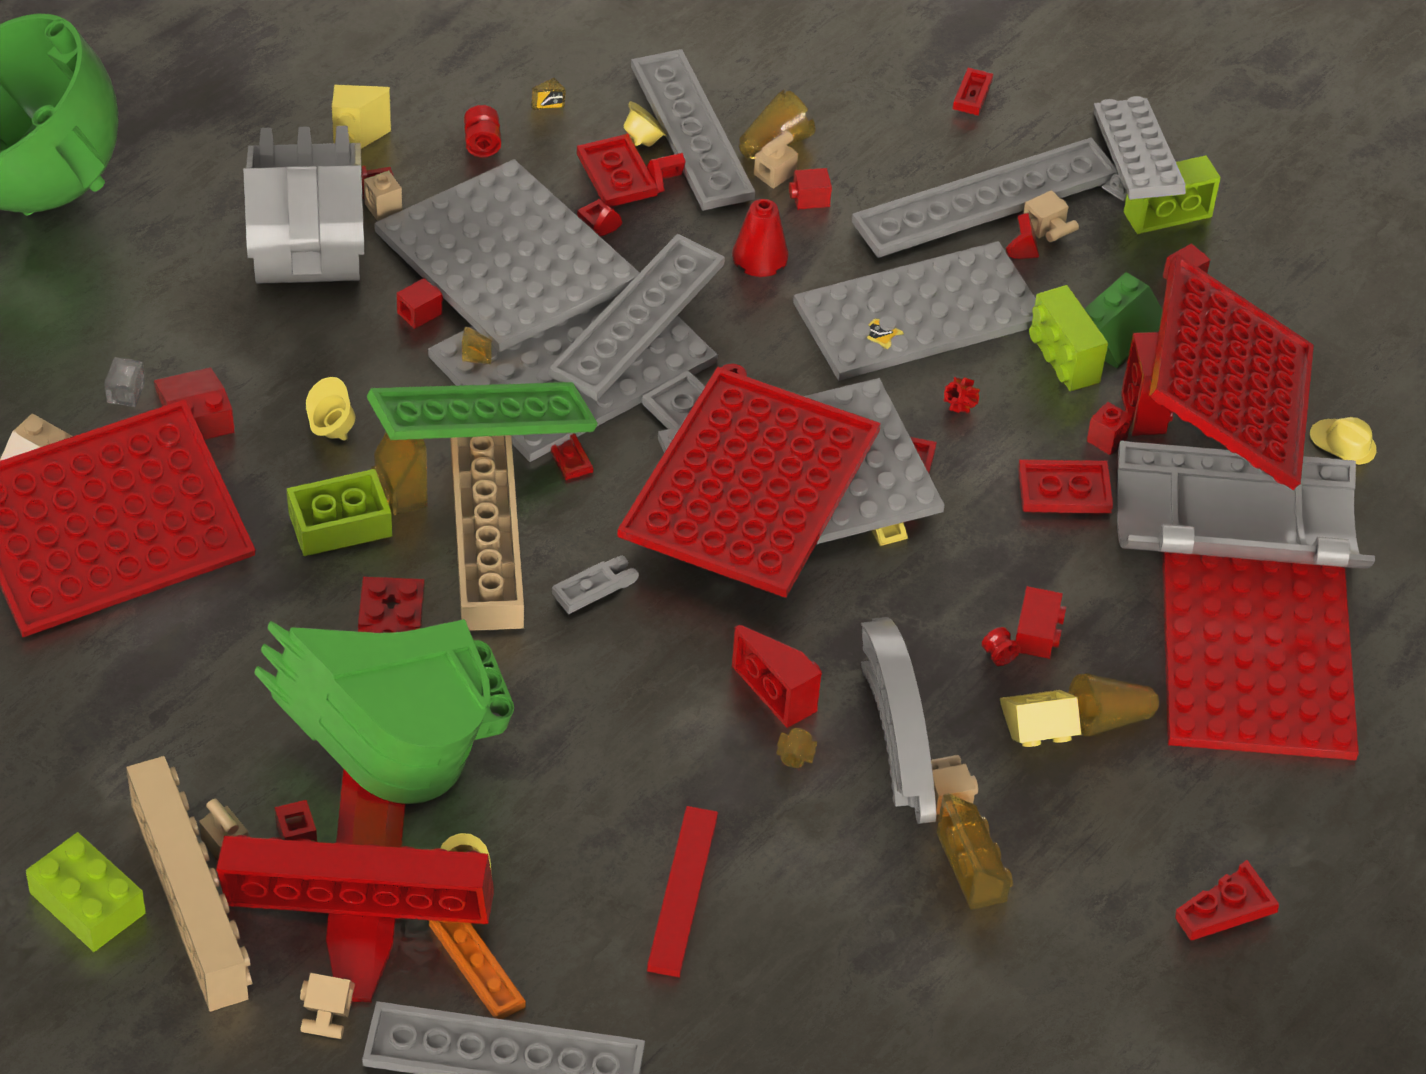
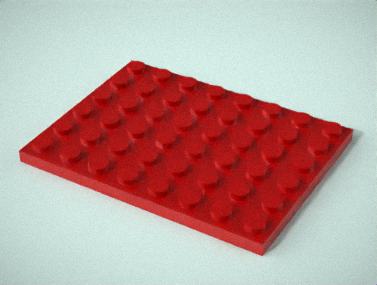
[1149,254,1314,490]
[617,367,881,598]
[0,399,256,638]
[1163,552,1359,760]

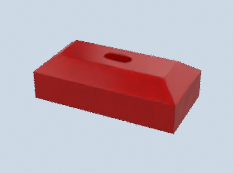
[953,67,993,116]

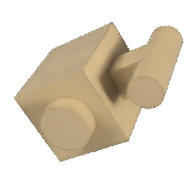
[754,131,798,189]
[1024,190,1079,242]
[931,755,978,815]
[199,798,249,860]
[300,973,355,1039]

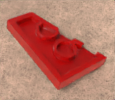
[1175,860,1279,941]

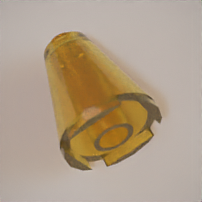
[739,90,816,160]
[1068,673,1159,736]

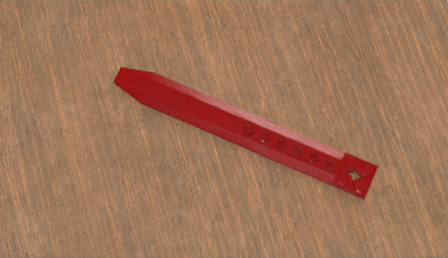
[326,577,425,1002]

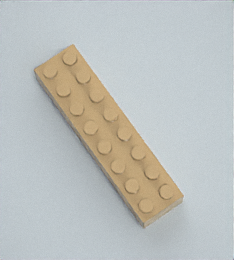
[451,435,524,631]
[126,756,252,1012]

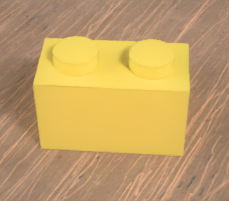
[332,85,391,149]
[1000,690,1081,747]

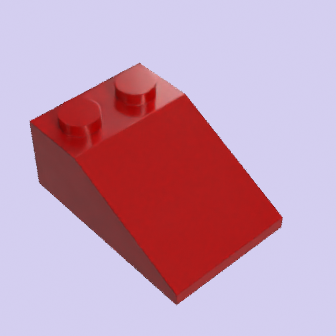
[154,367,235,440]
[732,625,822,728]

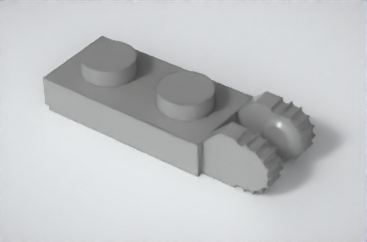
[552,555,639,614]

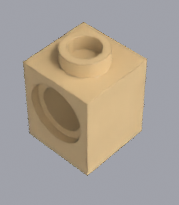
[364,171,402,221]

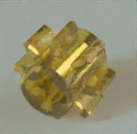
[776,728,817,768]

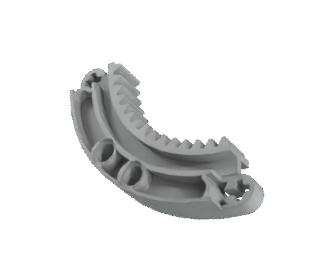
[861,617,937,824]

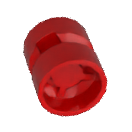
[464,105,501,157]

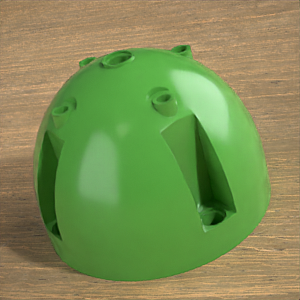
[0,14,118,216]

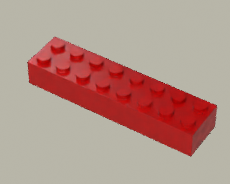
[216,835,494,924]

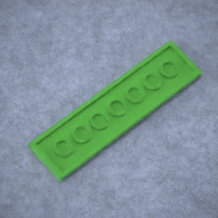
[367,382,598,440]

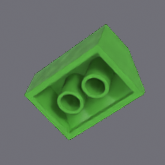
[1085,272,1163,368]

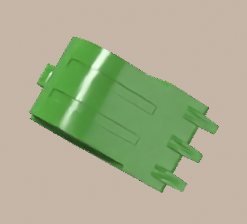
[255,619,514,804]

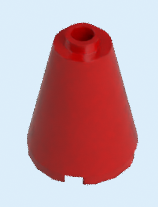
[732,199,788,277]

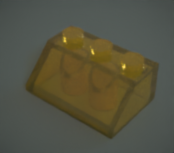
[937,793,1013,910]

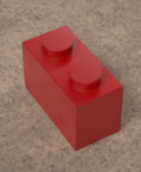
[1015,586,1066,659]

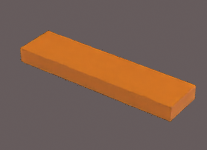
[429,920,526,1019]

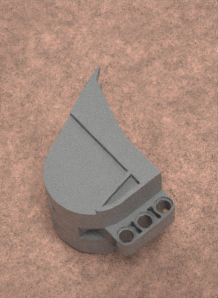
[243,126,364,284]

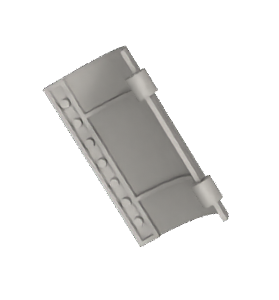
[1117,441,1375,569]

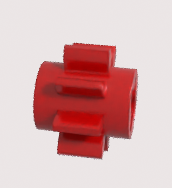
[943,377,980,413]

